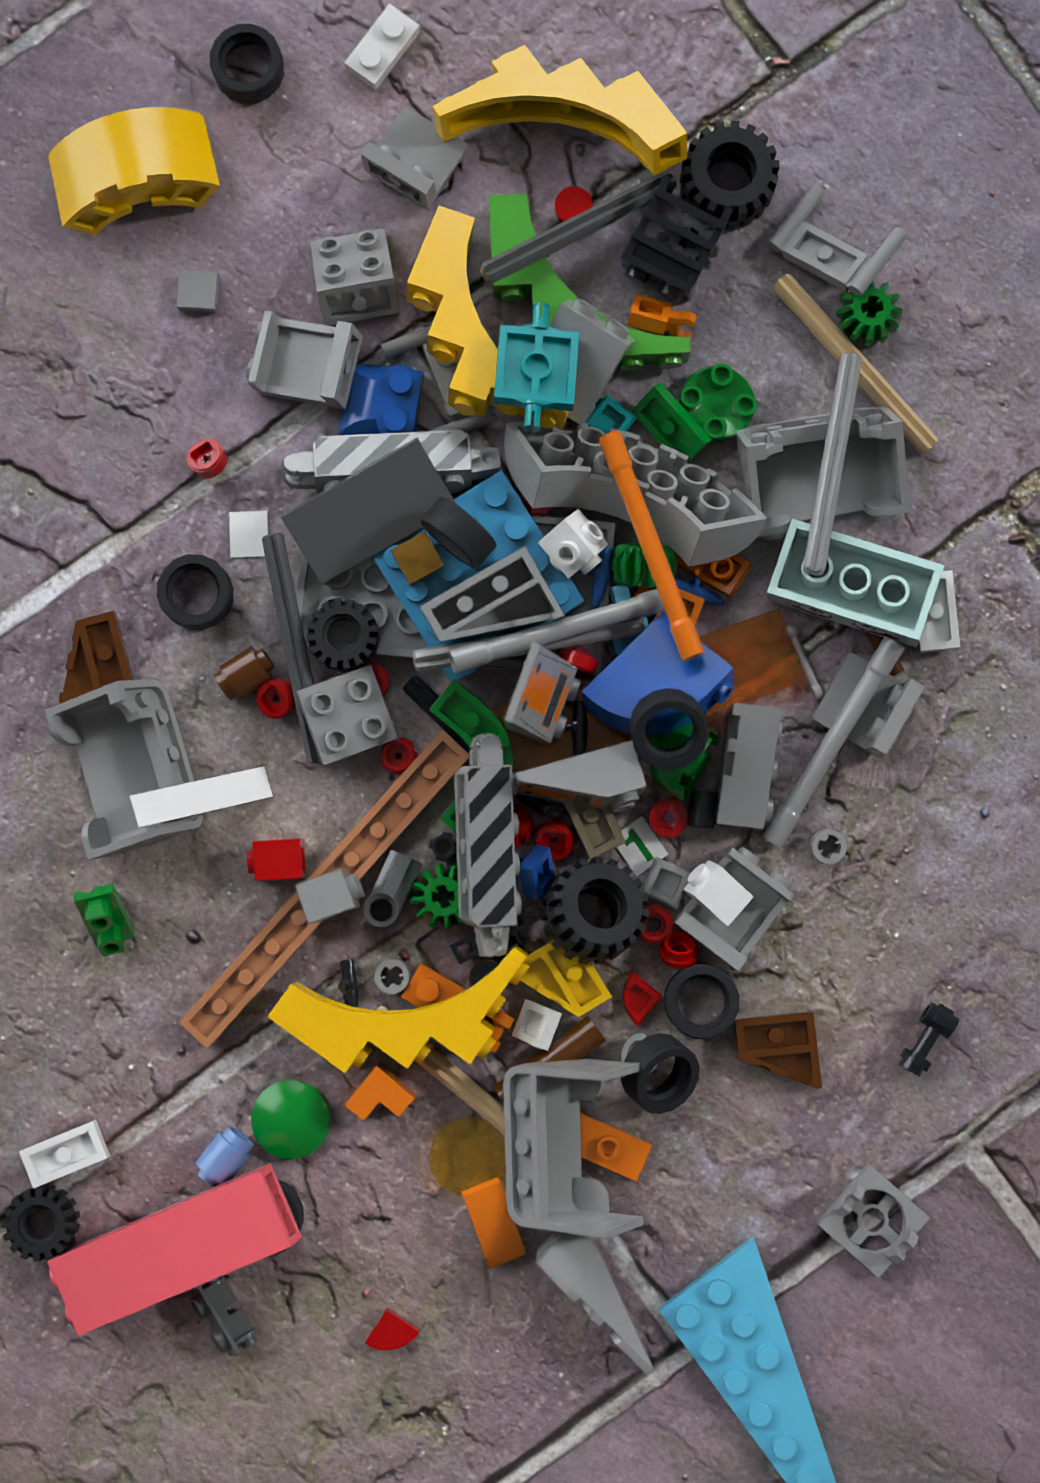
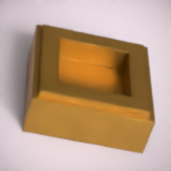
[391,531,445,587]

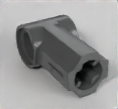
[363,850,422,929]

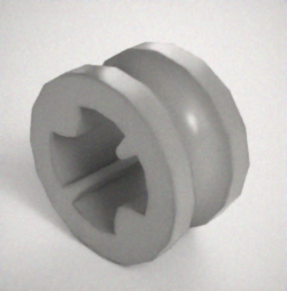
[809,829,847,864]
[374,958,411,994]

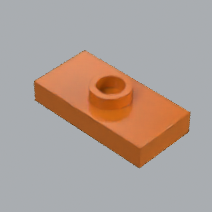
[580,1112,652,1182]

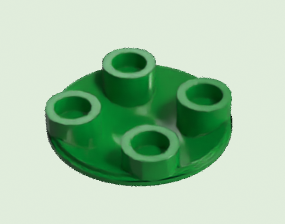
[679,363,757,441]
[251,1080,330,1159]

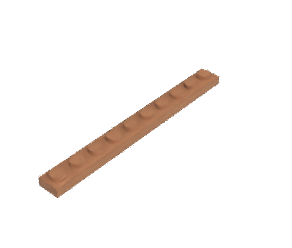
[178,730,470,1049]

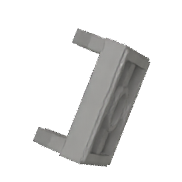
[817,1163,930,1278]

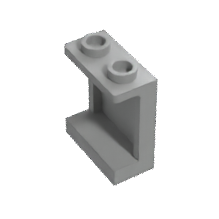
[549,298,635,425]
[246,310,363,409]
[673,846,795,971]

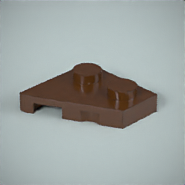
[59,611,134,704]
[734,1011,822,1089]

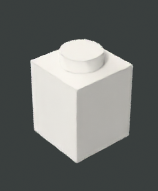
[683,860,754,926]

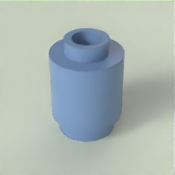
[196,1126,254,1187]

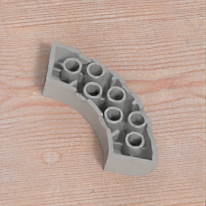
[504,420,767,567]

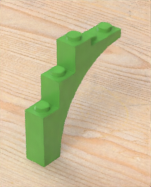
[488,194,690,381]

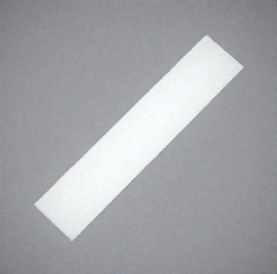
[130,766,273,828]

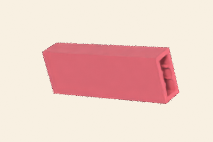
[47,1163,302,1336]

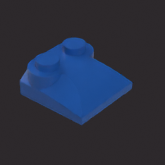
[338,364,424,435]

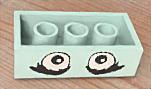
[767,518,945,648]

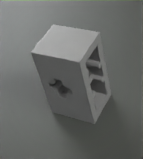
[295,869,365,924]

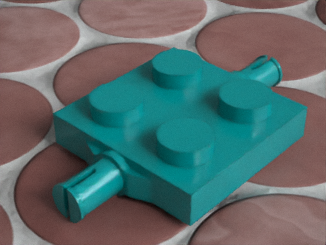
[493,302,579,433]

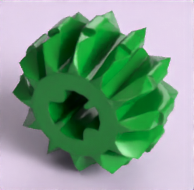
[836,280,903,347]
[611,543,677,587]
[411,863,464,930]

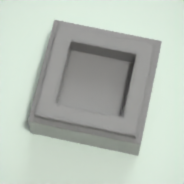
[176,269,219,313]
[640,857,691,909]

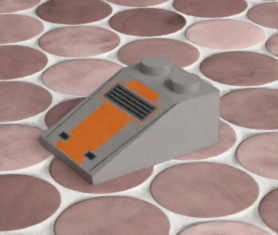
[504,643,581,746]
[515,740,646,812]

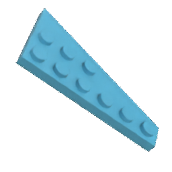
[658,1236,836,1483]

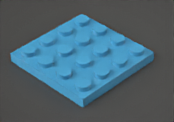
[371,470,585,683]

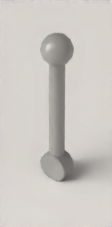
[783,624,824,700]

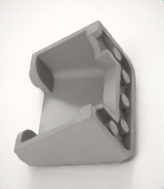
[736,406,910,540]
[45,679,203,860]

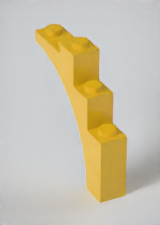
[432,45,687,176]
[406,206,569,430]
[268,945,530,1073]

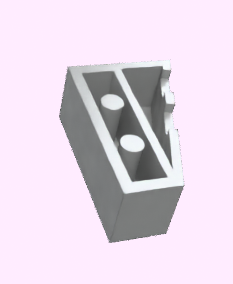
[419,546,565,642]
[714,703,782,830]

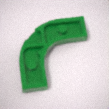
[429,678,513,832]

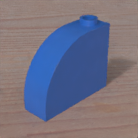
[582,612,735,736]

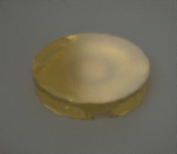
[429,1116,506,1196]

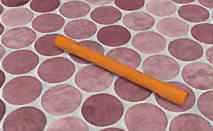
[598,431,705,661]

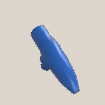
[587,547,613,607]
[674,577,725,606]

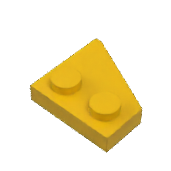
[520,939,612,1017]

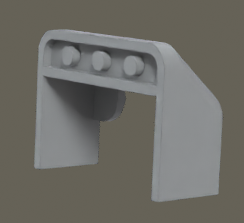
[503,1059,644,1239]

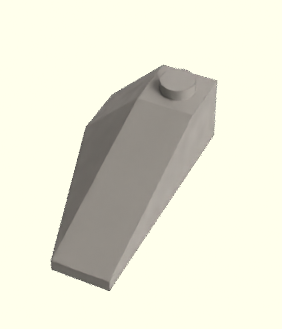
[537,1231,653,1375]

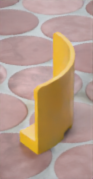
[49,107,220,236]

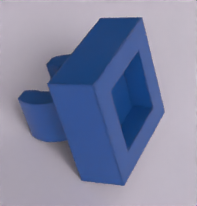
[515,844,556,901]

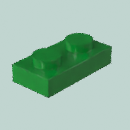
[631,383,712,463]

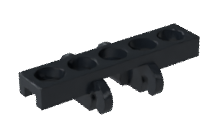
[450,899,545,965]

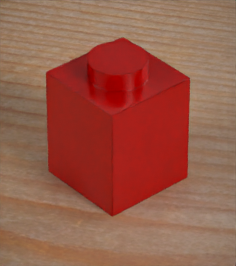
[247,838,306,881]

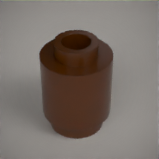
[214,646,275,700]

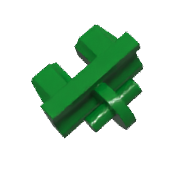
[74,884,134,956]

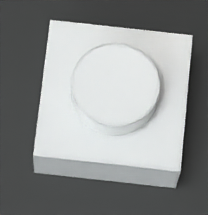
[512,999,562,1051]

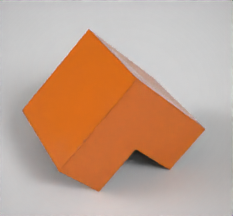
[344,1062,417,1121]

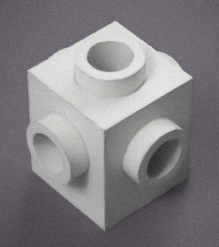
[538,509,609,579]

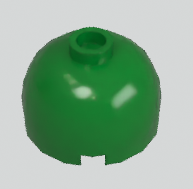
[649,723,721,801]

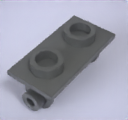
[190,1276,257,1356]

